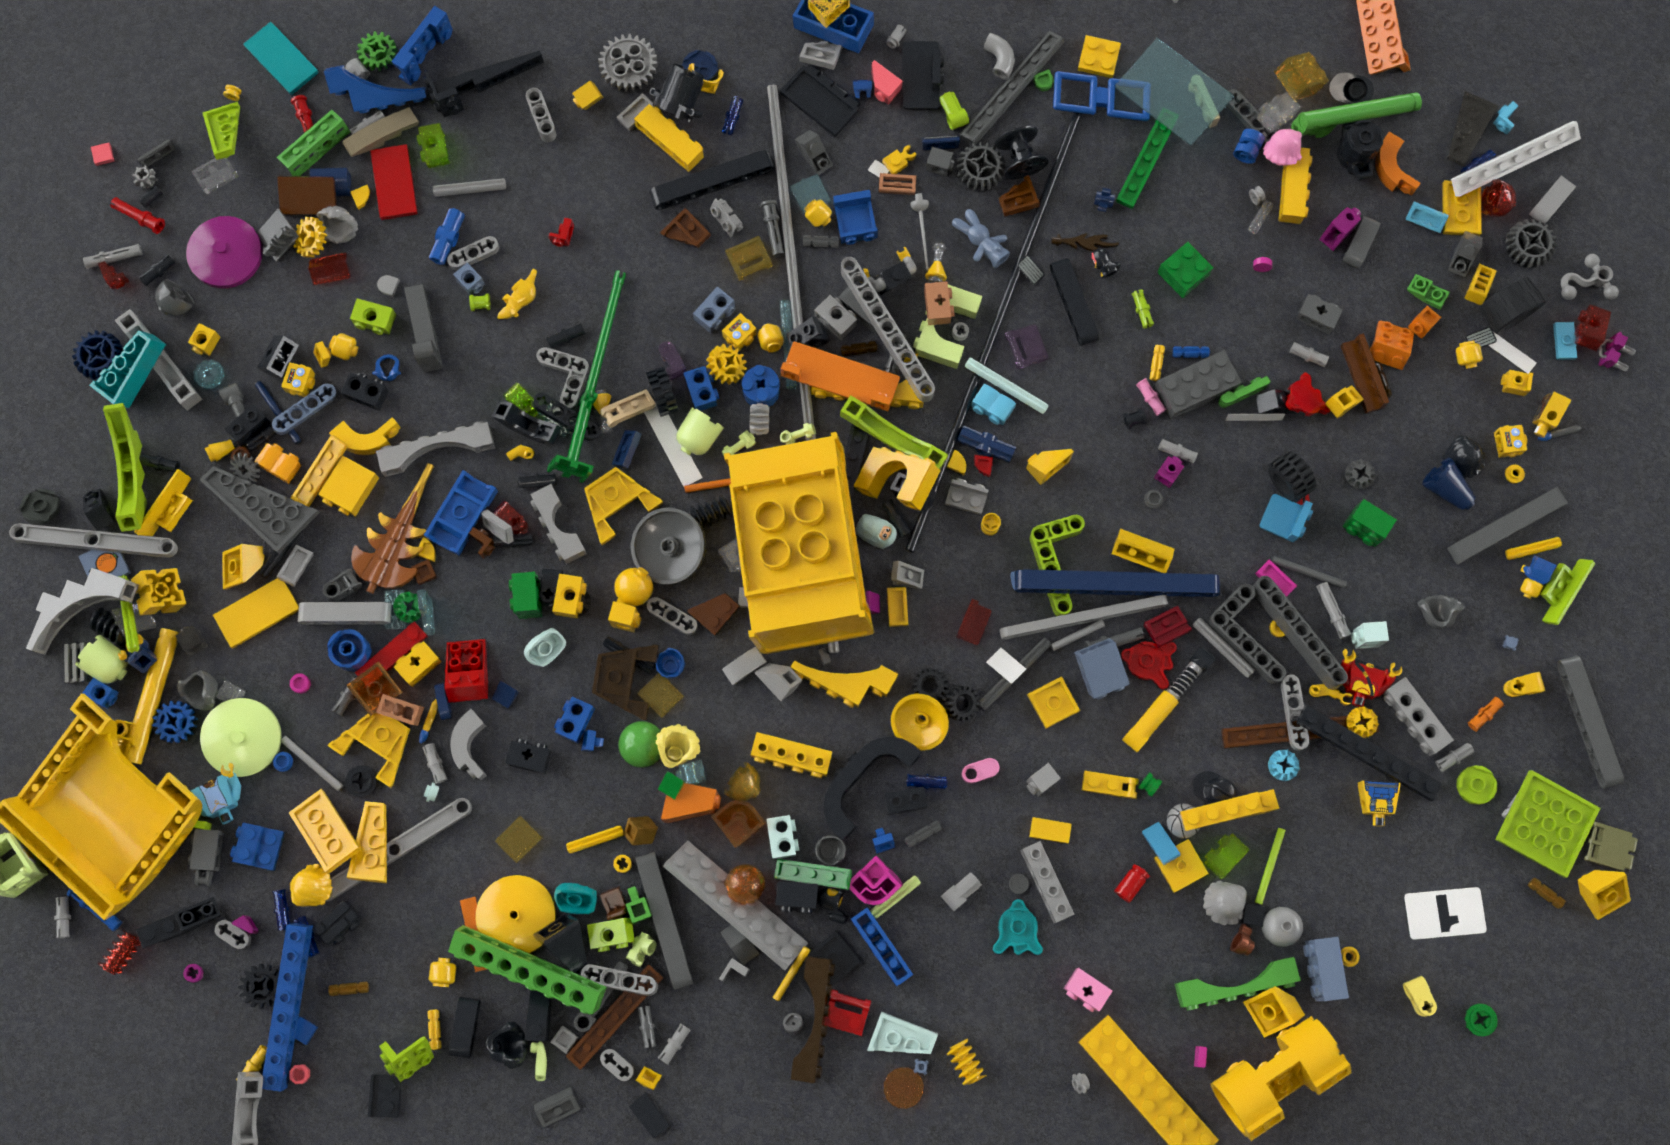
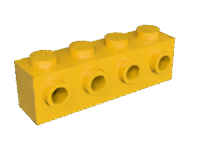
[634,104,704,172]
[1279,148,1312,224]
[750,732,832,778]

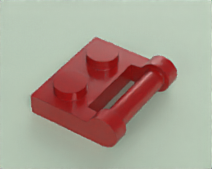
[824,989,871,1036]

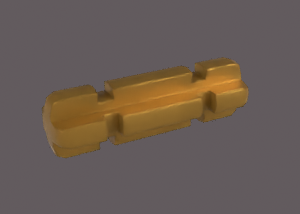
[1528,878,1566,909]
[328,982,369,996]

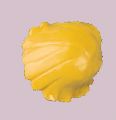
[290,864,333,907]

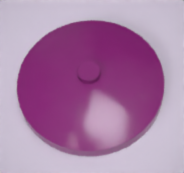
[186,216,263,288]

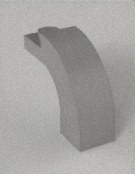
[450,709,487,780]

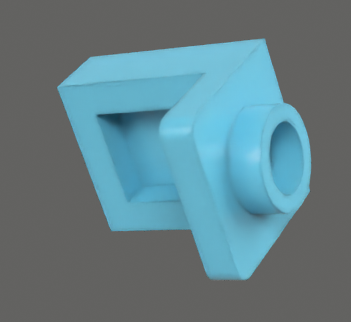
[1493,101,1518,135]

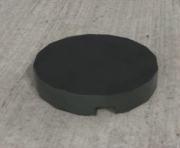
[20,489,61,525]

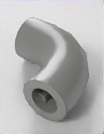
[983,33,1015,80]

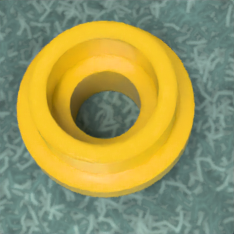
[1505,465,1525,483]
[1341,947,1360,967]

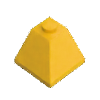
[1026,449,1074,485]
[222,544,264,590]
[1578,870,1631,920]
[1243,986,1305,1038]

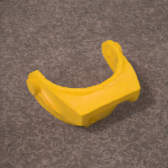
[688,63,724,94]

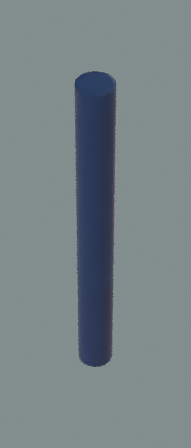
[255,381,302,444]

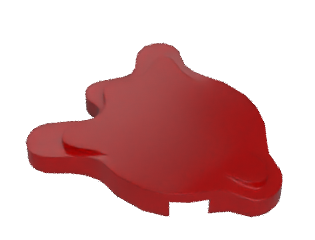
[1286,372,1331,416]
[1121,641,1177,690]

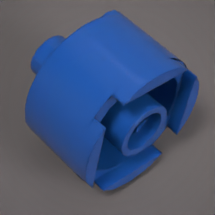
[742,365,780,407]
[327,629,372,672]

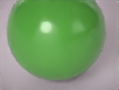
[618,721,661,768]

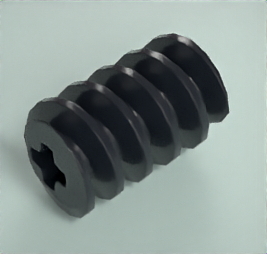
[690,495,733,528]
[89,607,126,646]

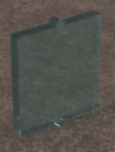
[790,174,831,214]

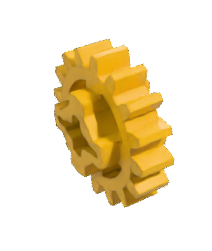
[294,217,327,258]
[706,344,747,385]

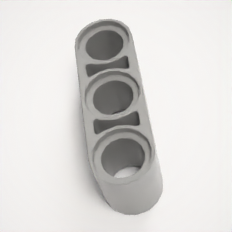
[526,88,556,142]
[1529,175,1576,226]

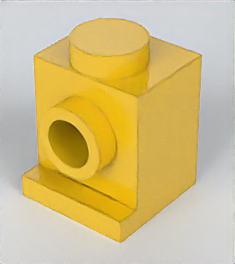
[1501,370,1533,396]

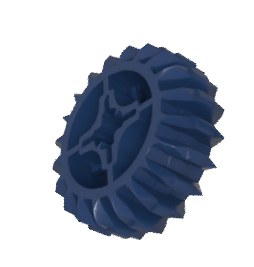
[72,330,124,381]

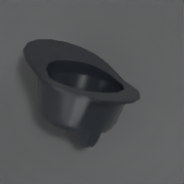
[1329,72,1374,104]
[1193,771,1238,804]

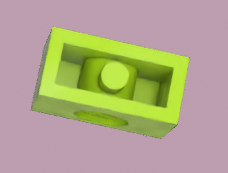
[350,298,396,335]
[587,918,635,952]

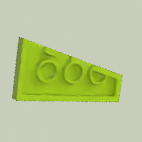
[203,101,240,160]

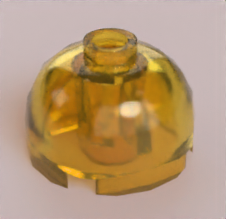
[724,762,761,802]

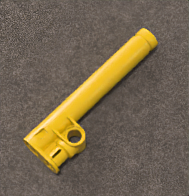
[115,628,180,765]

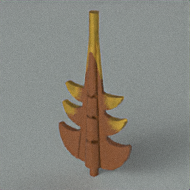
[351,463,434,594]

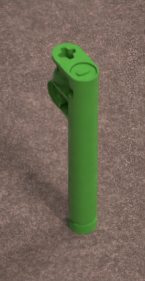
[1291,92,1422,138]

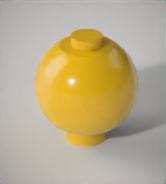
[614,567,653,606]

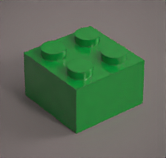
[1157,242,1213,299]
[1342,499,1397,547]
[509,572,542,619]

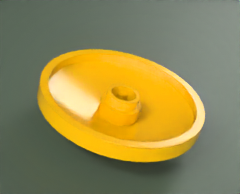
[476,875,556,953]

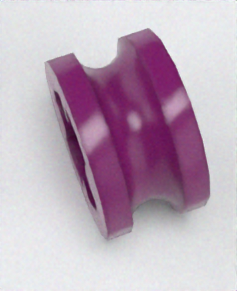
[183,964,204,983]

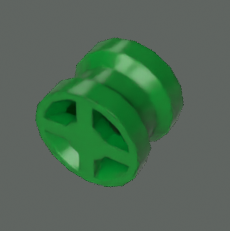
[1138,772,1162,797]

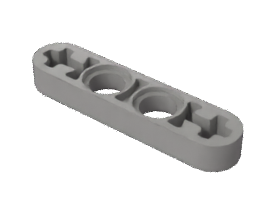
[1281,674,1309,751]
[581,965,658,996]

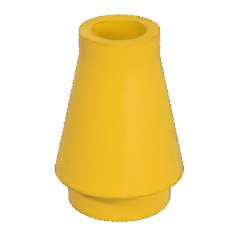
[205,439,235,462]

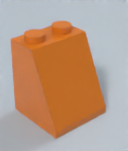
[661,783,721,823]

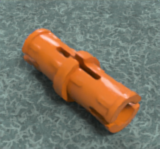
[1468,697,1504,732]

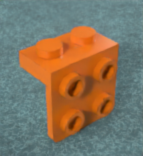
[1370,321,1414,370]

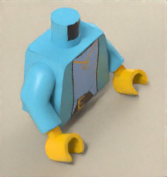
[185,763,241,824]

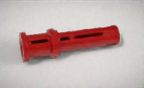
[290,95,313,133]
[110,197,165,234]

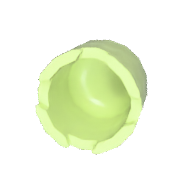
[676,407,724,456]
[75,635,128,684]

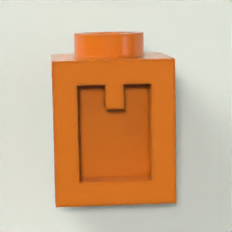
[1408,306,1441,339]

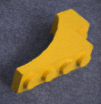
[790,661,898,708]
[1180,789,1279,831]

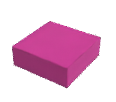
[1194,1046,1207,1068]

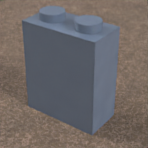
[1074,638,1130,699]

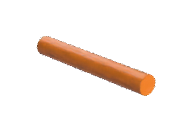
[684,478,731,493]

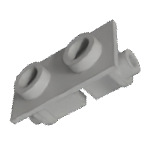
[710,198,743,237]

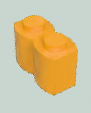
[254,443,302,484]

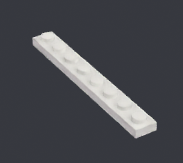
[1451,121,1581,197]

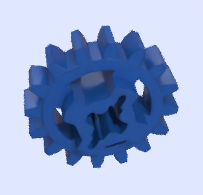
[152,701,198,743]

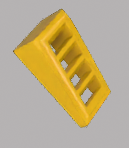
[1465,263,1497,305]

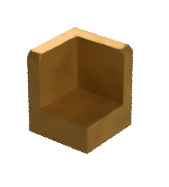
[624,816,658,845]

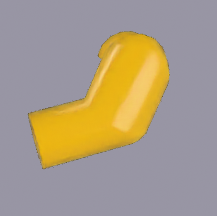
[506,445,534,461]

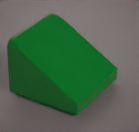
[658,771,685,800]

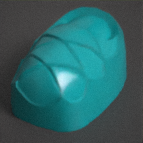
[554,883,597,914]

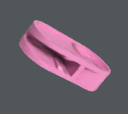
[962,758,1000,784]

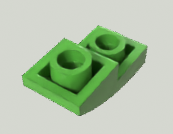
[1407,274,1450,310]

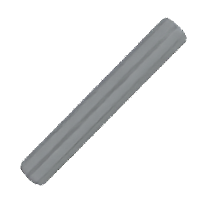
[433,178,506,197]
[1193,618,1255,677]

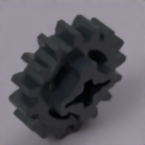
[238,964,279,1008]

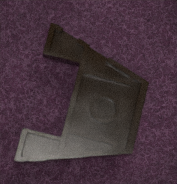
[592,645,659,720]

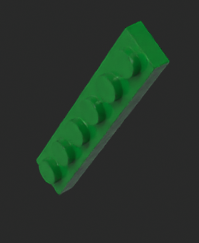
[1116,108,1179,209]

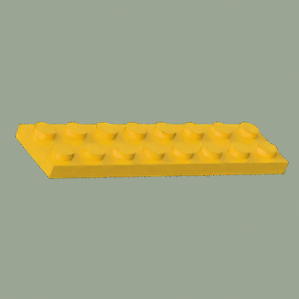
[1078,1015,1219,1145]

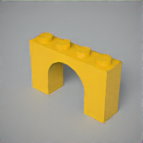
[854,447,941,511]

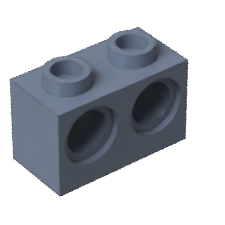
[693,287,735,333]

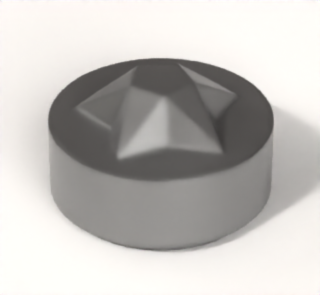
[783,1013,804,1035]

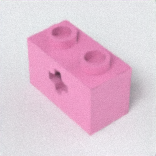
[1063,968,1112,1012]

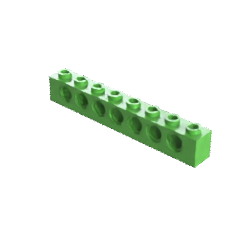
[448,925,606,1015]

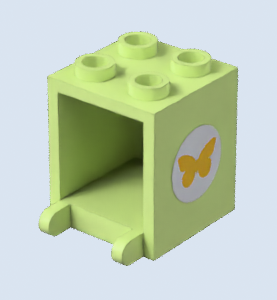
[0,833,48,898]

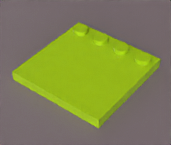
[1495,770,1601,878]

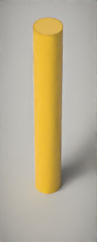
[773,946,810,1001]

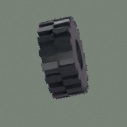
[646,366,679,417]

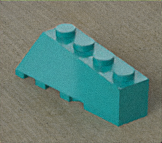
[89,330,166,408]

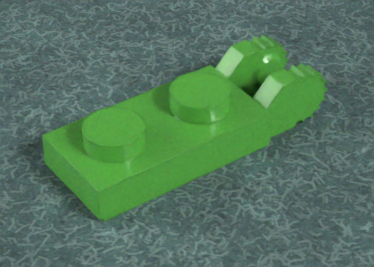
[1218,376,1270,408]

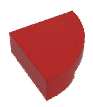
[974,455,993,477]

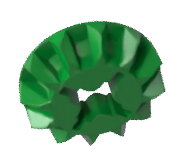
[393,592,424,623]
[1464,1004,1498,1036]

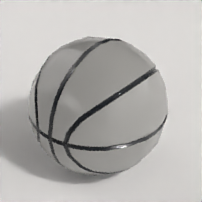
[1166,803,1200,838]

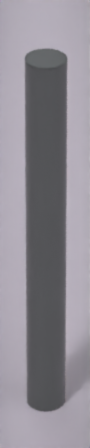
[1272,556,1347,589]

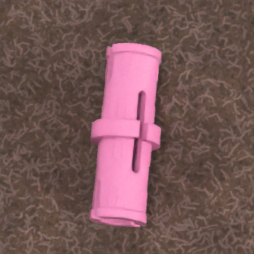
[1136,378,1167,416]

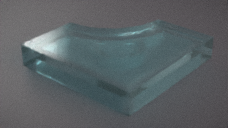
[417,589,435,635]

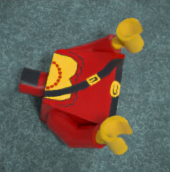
[1341,649,1402,707]

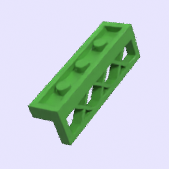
[277,110,350,176]

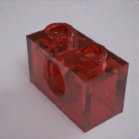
[1574,304,1611,351]

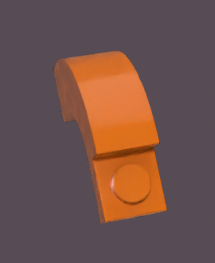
[1375,131,1421,196]

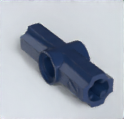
[957,426,1016,463]

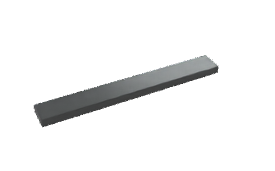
[960,31,1065,145]

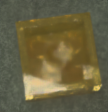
[1274,52,1329,100]

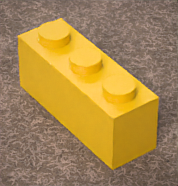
[1111,529,1174,573]

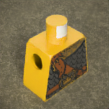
[1532,392,1571,438]

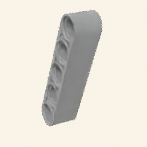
[298,602,392,625]

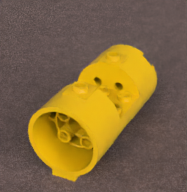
[1211,1016,1352,1141]

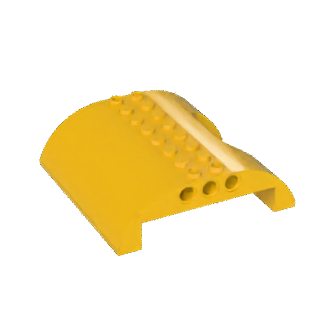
[0,693,202,920]

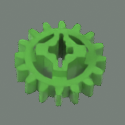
[357,31,398,71]

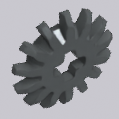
[230,453,260,483]

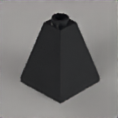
[533,913,587,974]

